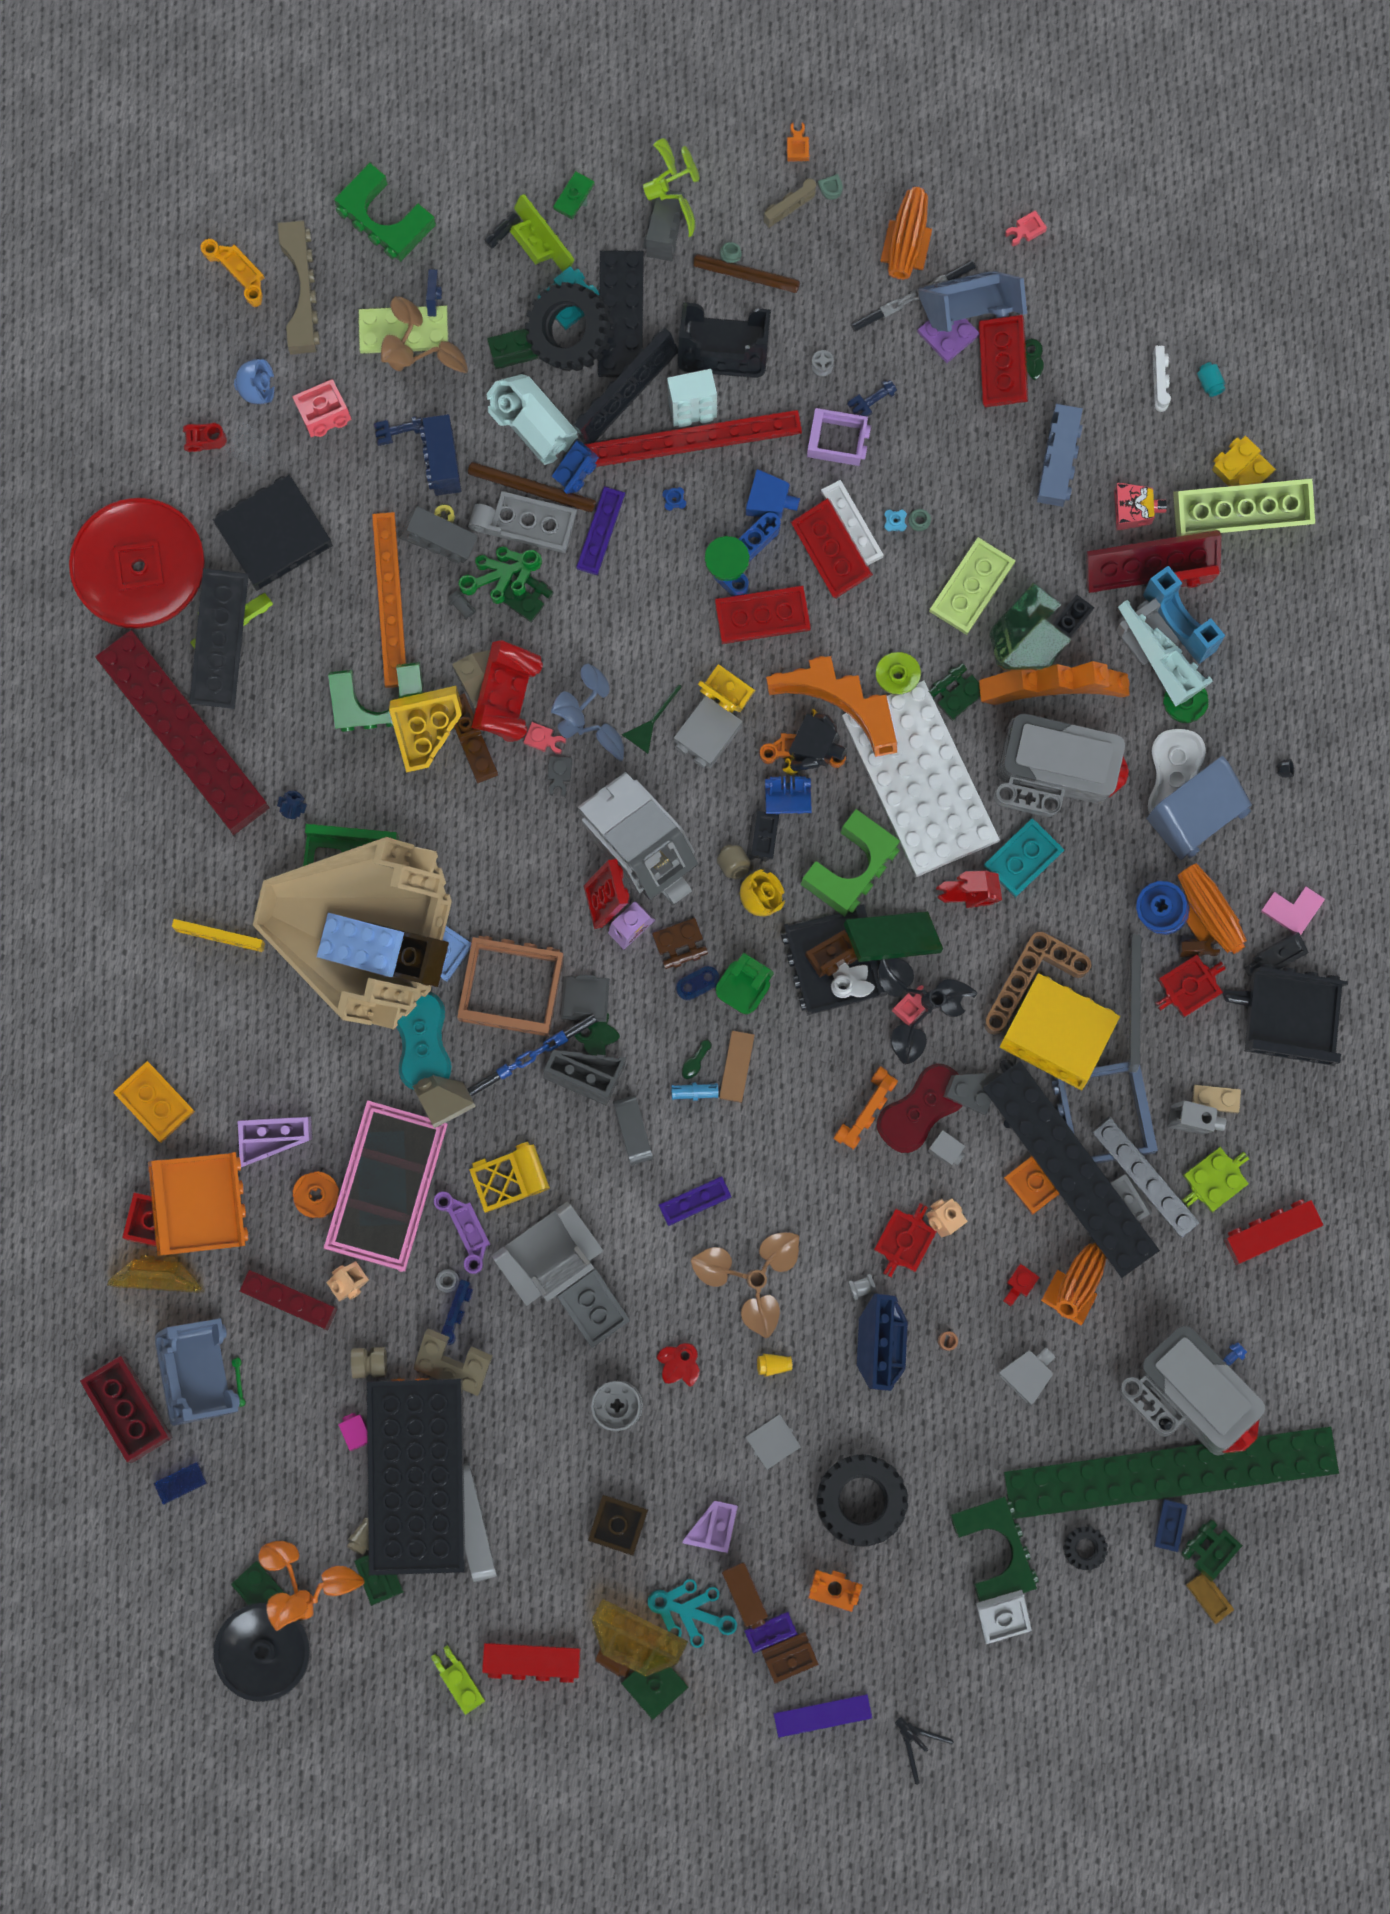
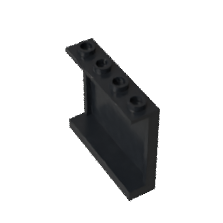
[213,474,333,591]
[781,904,887,1016]
[1244,964,1348,1066]

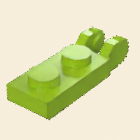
[431,1645,485,1715]

